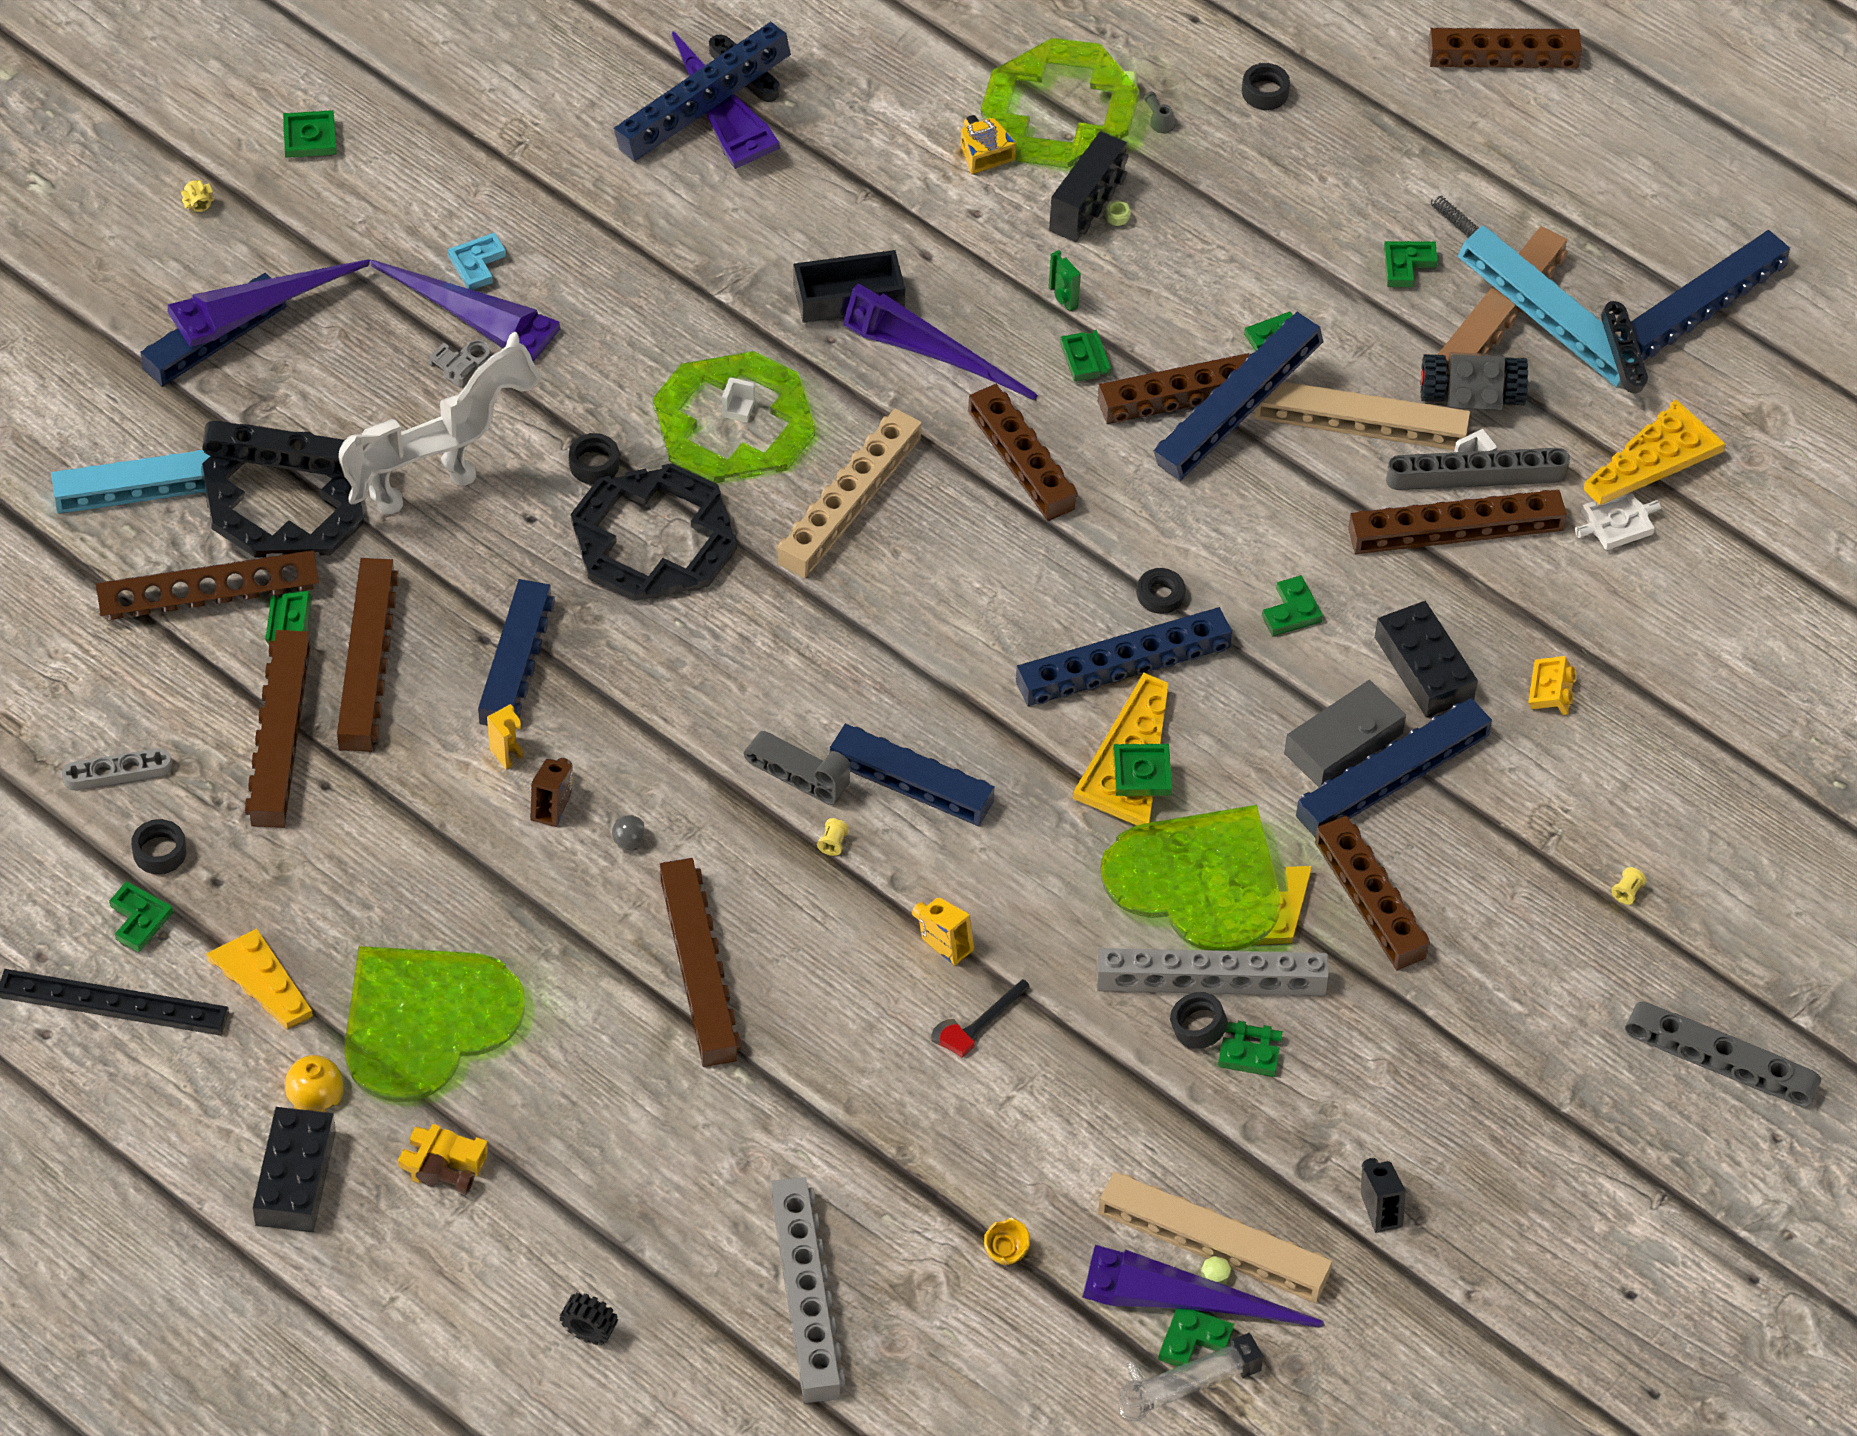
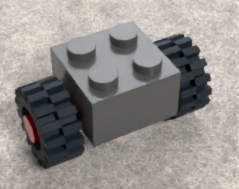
[1420,352,1528,410]

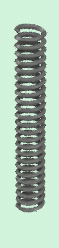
[1430,195,1479,238]

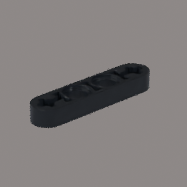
[709,34,780,102]
[1601,301,1648,394]

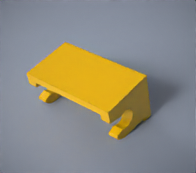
[487,704,523,770]

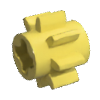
[181,180,214,212]

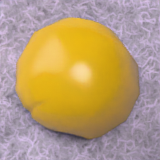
[984,1217,1030,1265]

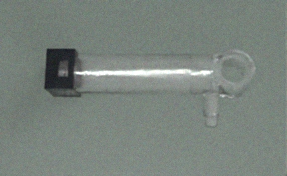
[1118,1332,1264,1421]

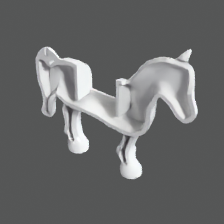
[338,332,541,514]

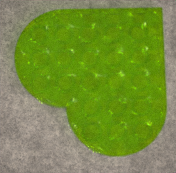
[1100,805,1280,951]
[344,946,525,1102]

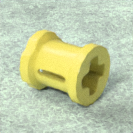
[817,818,849,856]
[1611,867,1647,905]

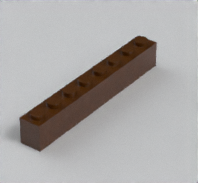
[337,558,399,752]
[245,630,311,828]
[659,858,741,1067]

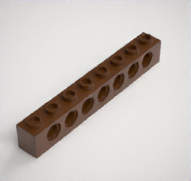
[1348,489,1567,555]
[95,550,319,620]

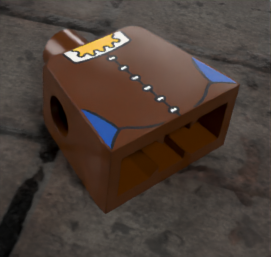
[530,758,573,827]

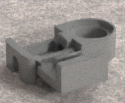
[428,340,490,387]

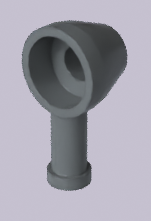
[1144,91,1176,133]

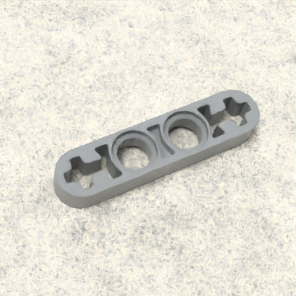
[62,748,172,790]

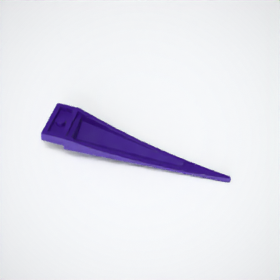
[672,31,780,169]
[167,259,370,347]
[370,260,561,362]
[843,283,1038,399]
[1082,1244,1324,1328]

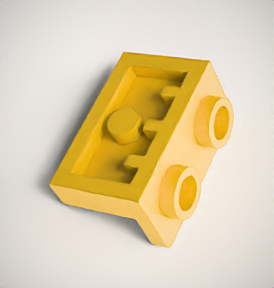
[1528,656,1577,715]

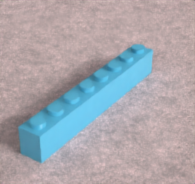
[1457,225,1642,387]

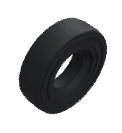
[1136,568,1186,614]

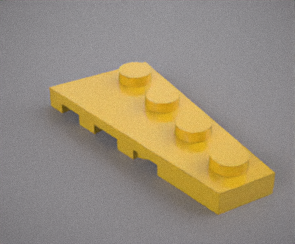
[206,928,313,1029]

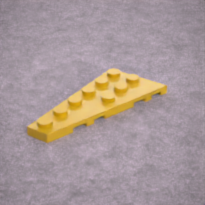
[1583,399,1726,505]
[1072,673,1169,830]

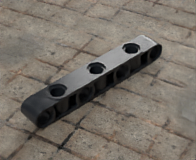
[202,421,346,478]

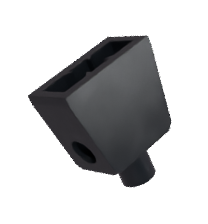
[1361,1158,1406,1233]

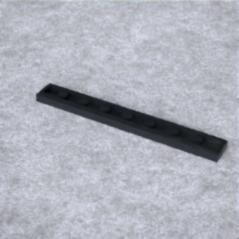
[0,969,229,1036]

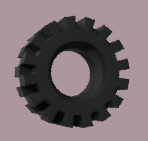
[559,1292,618,1345]

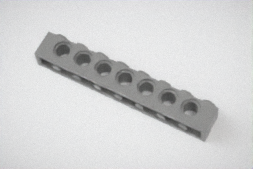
[1097,948,1328,996]
[771,1177,845,1403]

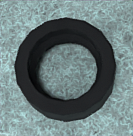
[1242,63,1290,110]
[569,433,619,484]
[131,819,187,875]
[1170,992,1228,1049]

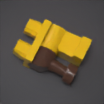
[398,1124,488,1195]

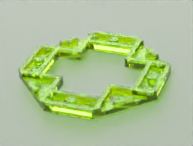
[980,38,1140,169]
[653,351,815,483]

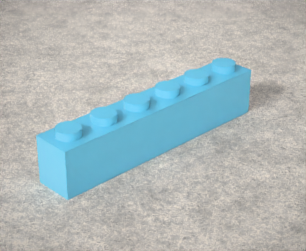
[51,450,210,514]

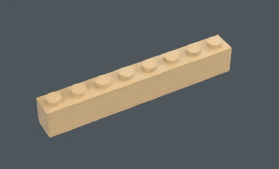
[1254,382,1470,450]
[1098,1171,1332,1303]

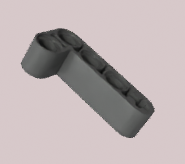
[743,731,850,805]

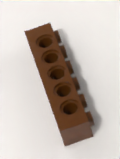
[1428,28,1582,68]
[1097,353,1250,424]
[968,383,1078,521]
[1315,816,1430,971]

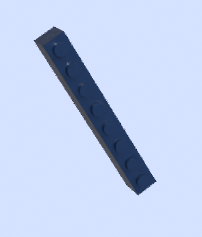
[1620,229,1790,361]
[1153,312,1324,481]
[1296,698,1492,838]

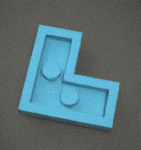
[447,232,506,290]

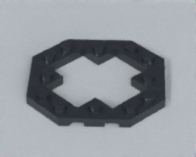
[201,432,364,558]
[570,463,737,601]

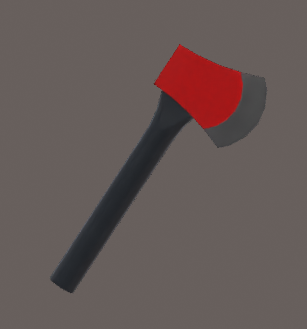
[931,979,1030,1058]

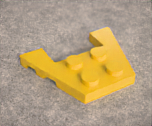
[1201,866,1311,946]

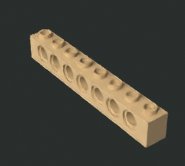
[777,409,922,578]

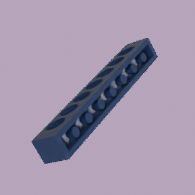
[614,21,791,162]
[1016,607,1232,707]

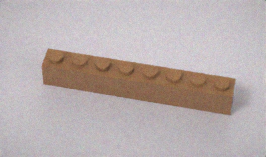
[1437,226,1568,373]

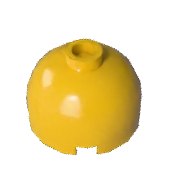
[285,1055,344,1112]

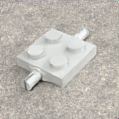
[1575,492,1661,550]

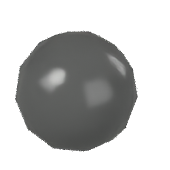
[612,815,644,850]

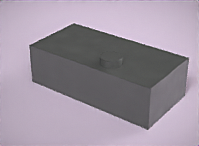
[1284,679,1406,788]

